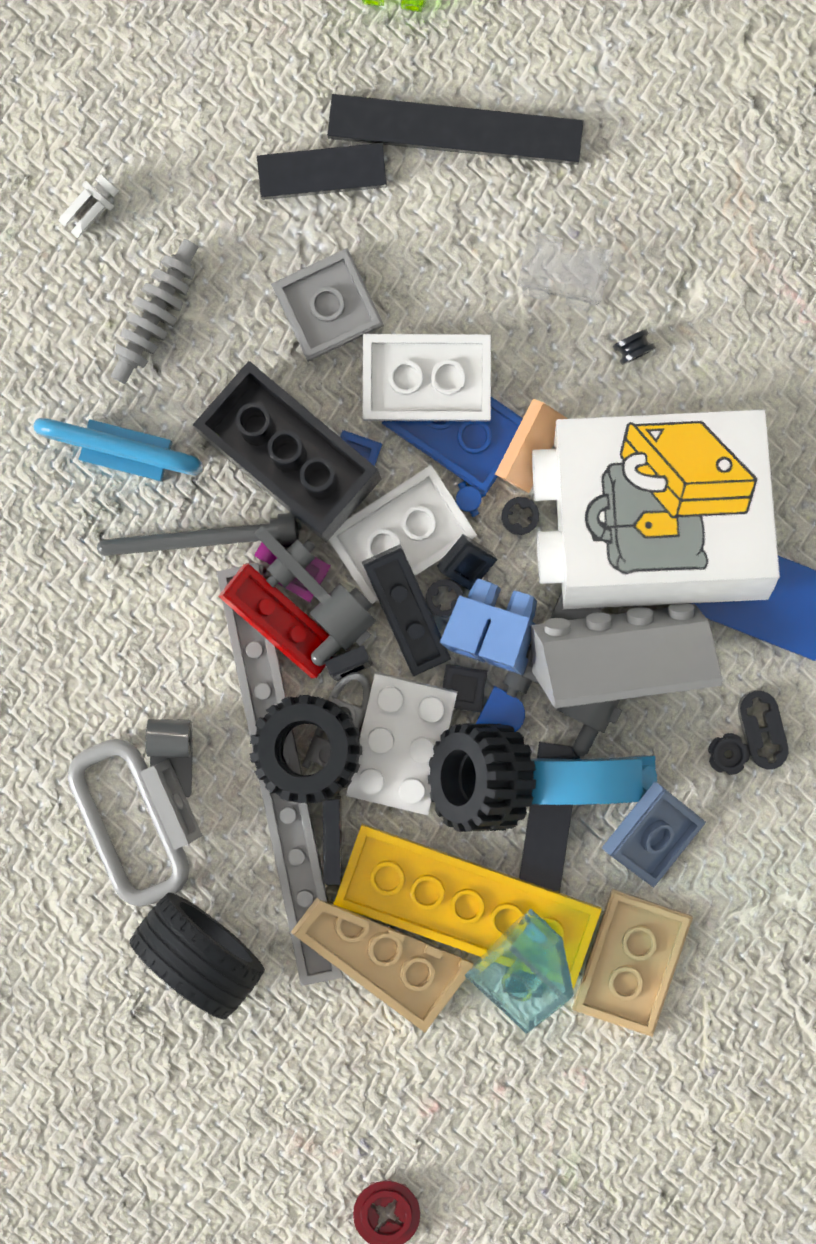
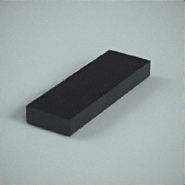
[257,143,387,200]
[362,544,451,677]

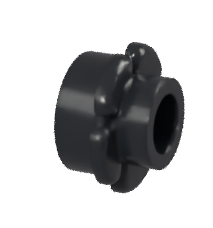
[708,733,750,775]

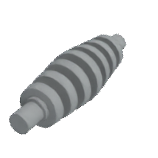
[110,239,199,384]

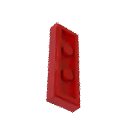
[218,563,332,678]

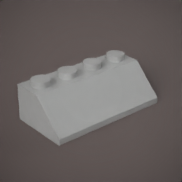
[531,603,722,708]

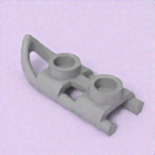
[302,672,371,769]

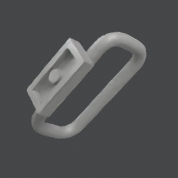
[67,739,203,907]

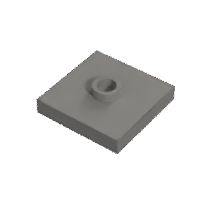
[271,248,384,362]

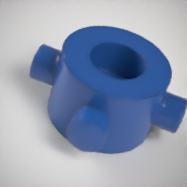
[455,481,487,517]

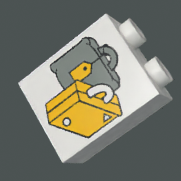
[532,409,779,609]

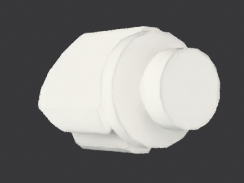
[59,174,119,238]

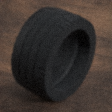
[129,892,265,1019]

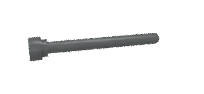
[97,513,299,556]

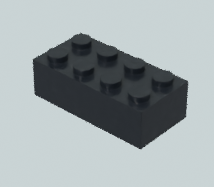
[193,361,382,543]

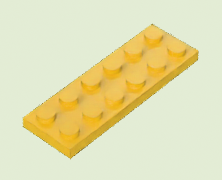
[333,823,602,990]

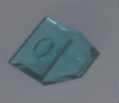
[464,909,574,1034]

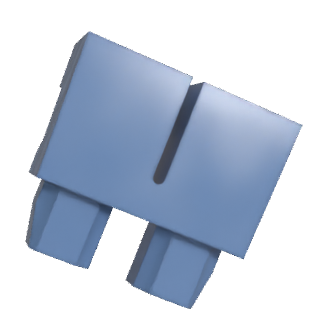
[440,579,537,675]

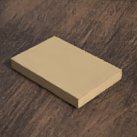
[572,889,693,1037]

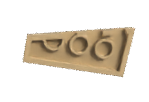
[291,898,476,1033]

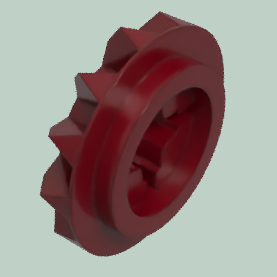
[353,1179,420,1244]

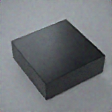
[437,534,498,590]
[325,645,373,681]
[442,664,488,713]

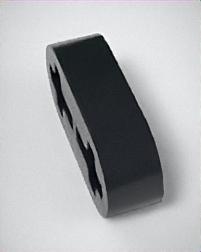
[738,690,789,770]

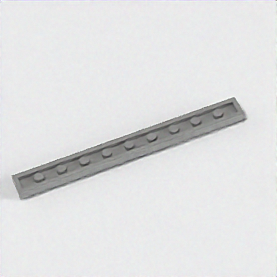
[216,563,343,986]

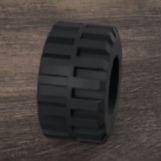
[250,695,362,803]
[428,724,536,832]

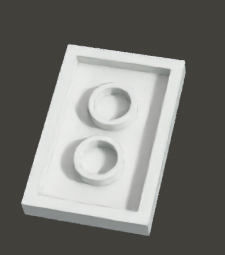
[363,334,491,421]
[329,465,477,604]
[346,672,458,815]

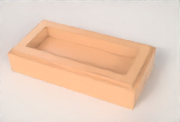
[495,399,567,493]

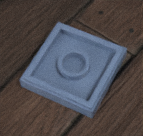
[602,781,706,888]

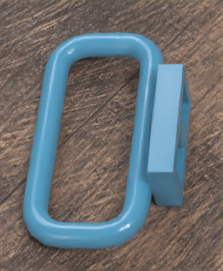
[33,418,203,482]

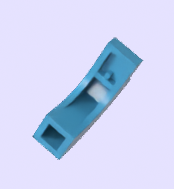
[531,755,657,805]

